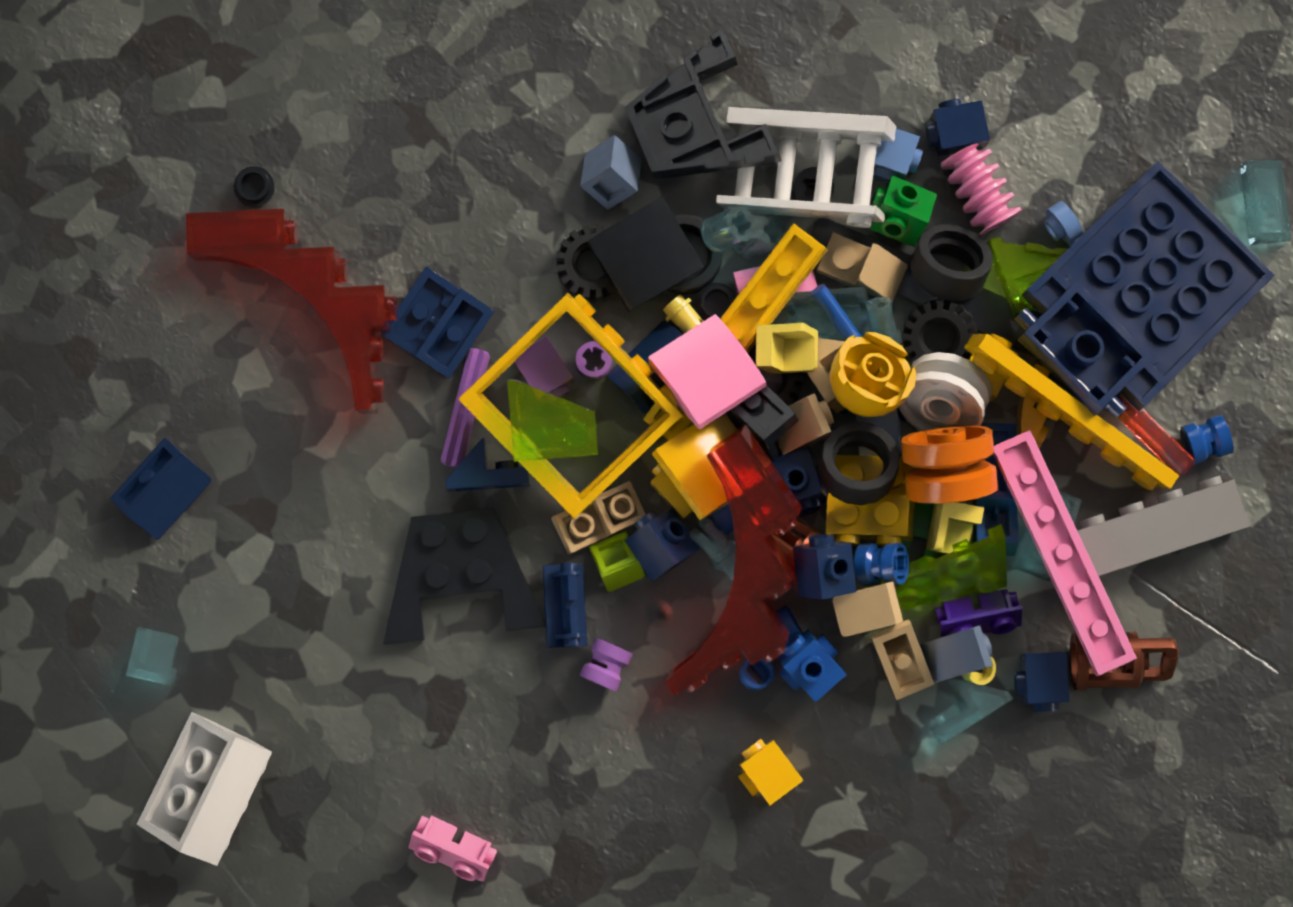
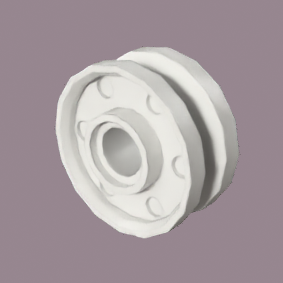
[899,352,992,431]

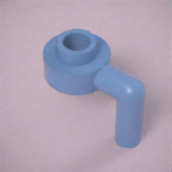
[1044,201,1083,247]

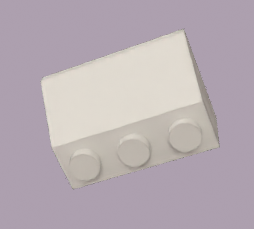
[137,712,272,866]

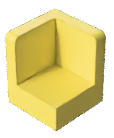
[756,323,818,374]
[926,502,984,557]

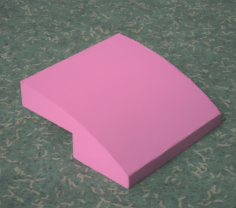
[648,314,766,430]

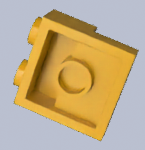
[825,455,915,547]

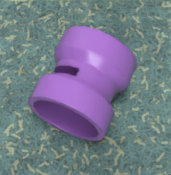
[579,638,633,692]

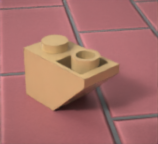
[774,393,834,456]

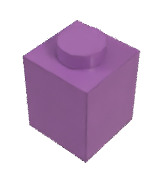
[513,336,574,404]

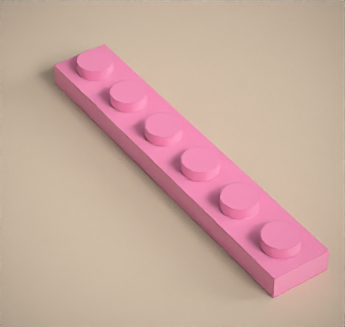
[993,430,1137,677]

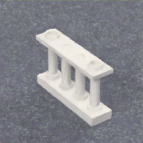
[716,107,896,228]

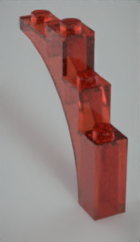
[186,208,398,414]
[665,425,802,695]

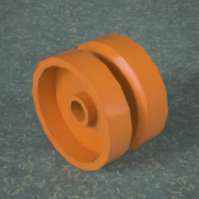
[901,425,998,503]

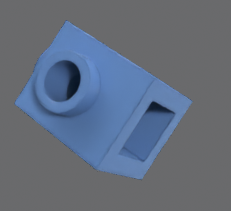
[857,129,923,183]

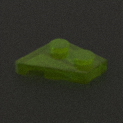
[986,237,1068,316]
[507,379,598,461]

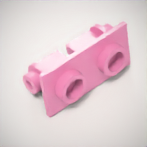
[408,815,498,882]

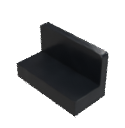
[726,385,799,462]

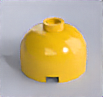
[829,332,916,417]

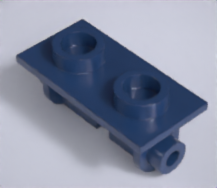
[542,563,587,648]

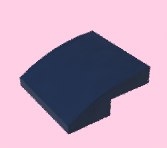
[380,266,495,379]

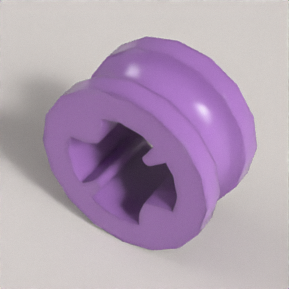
[576,341,612,380]

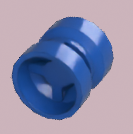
[1180,414,1234,465]
[854,543,909,585]

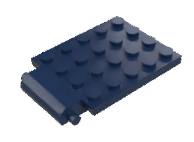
[1015,161,1275,419]

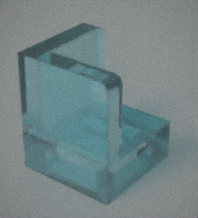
[126,627,179,685]

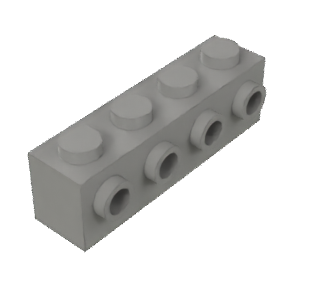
[1077,476,1251,576]

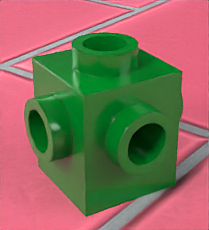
[869,175,937,247]

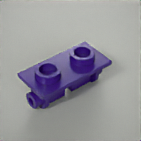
[935,589,1023,638]

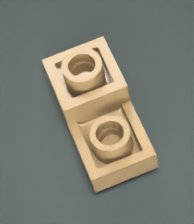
[551,481,646,555]

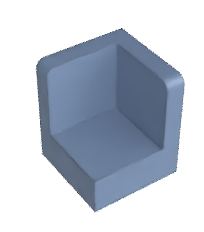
[580,135,642,210]

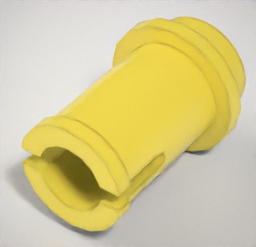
[663,294,704,334]

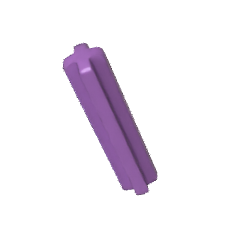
[441,348,490,468]

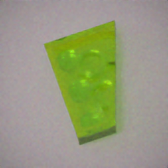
[881,524,1007,610]

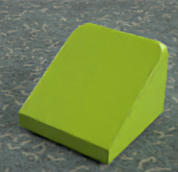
[588,530,645,592]

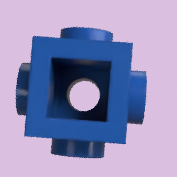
[777,629,847,702]

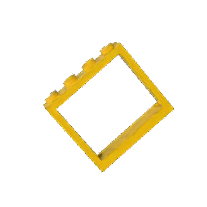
[458,293,683,519]

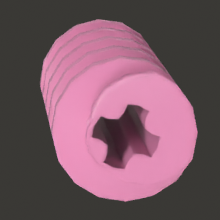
[940,143,1022,236]

